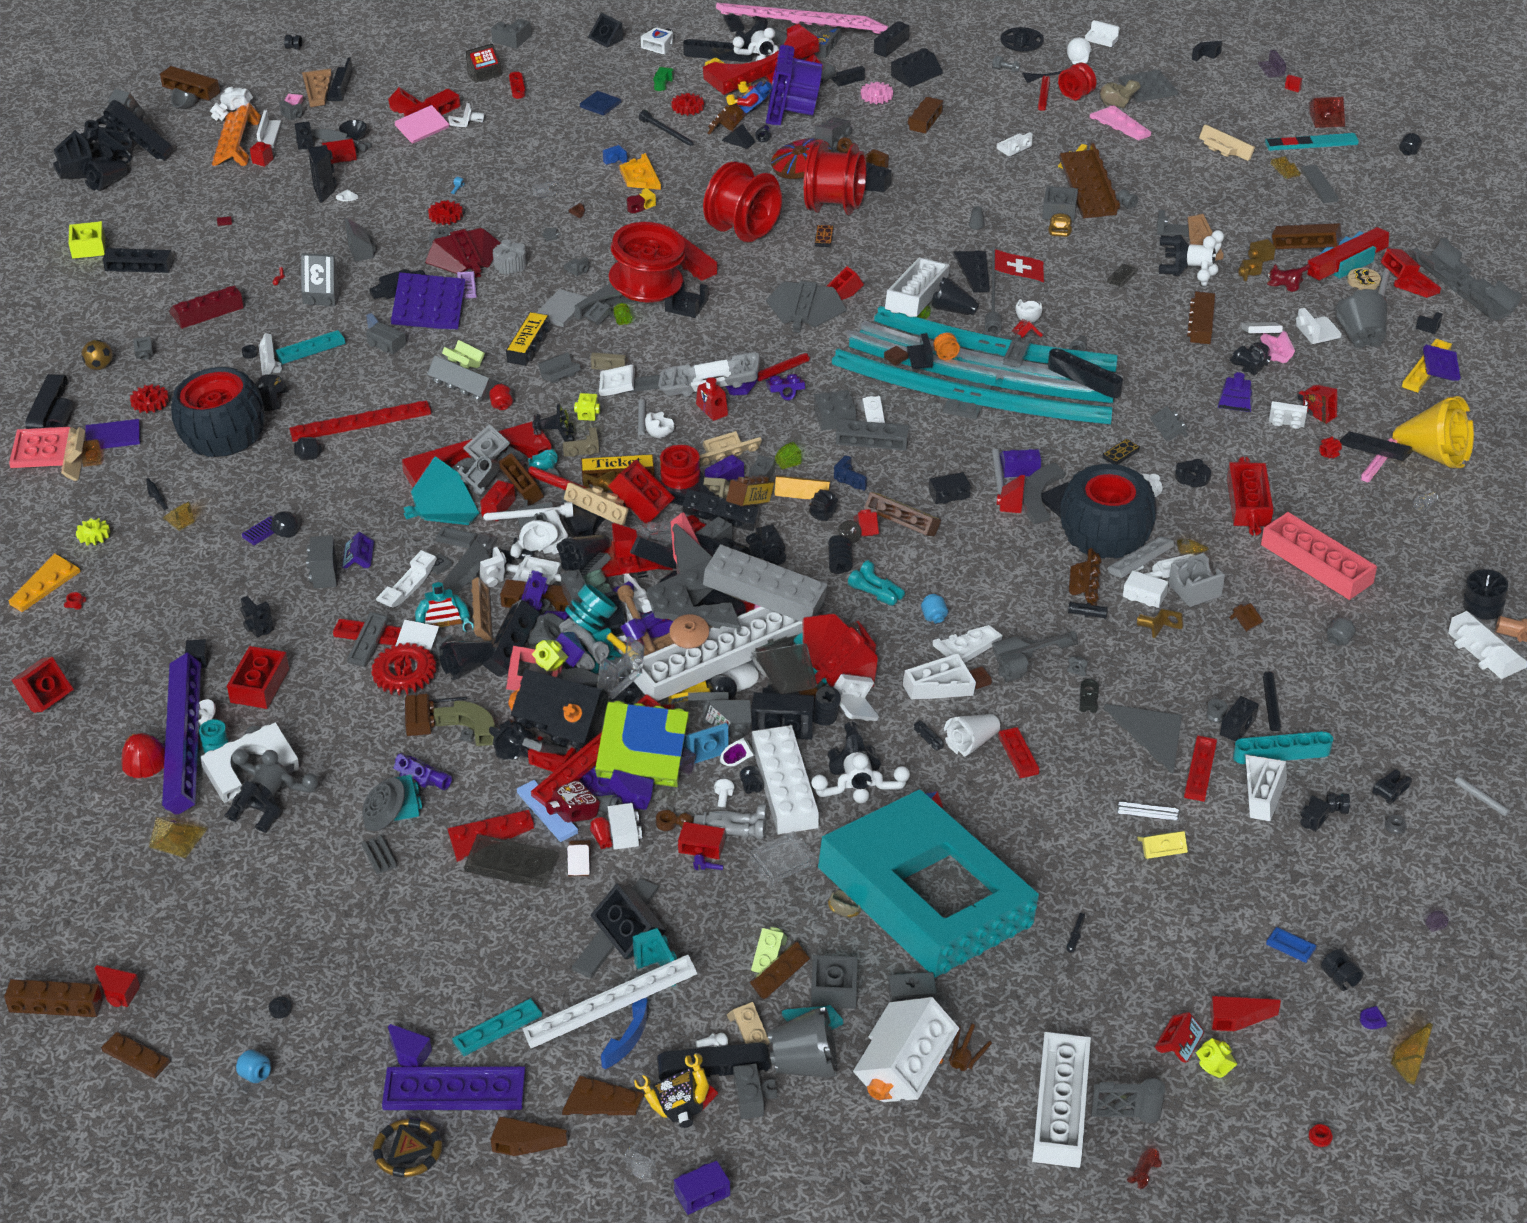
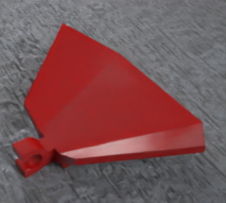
[601,541,673,577]
[802,614,878,688]

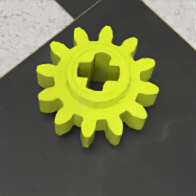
[76,518,110,546]

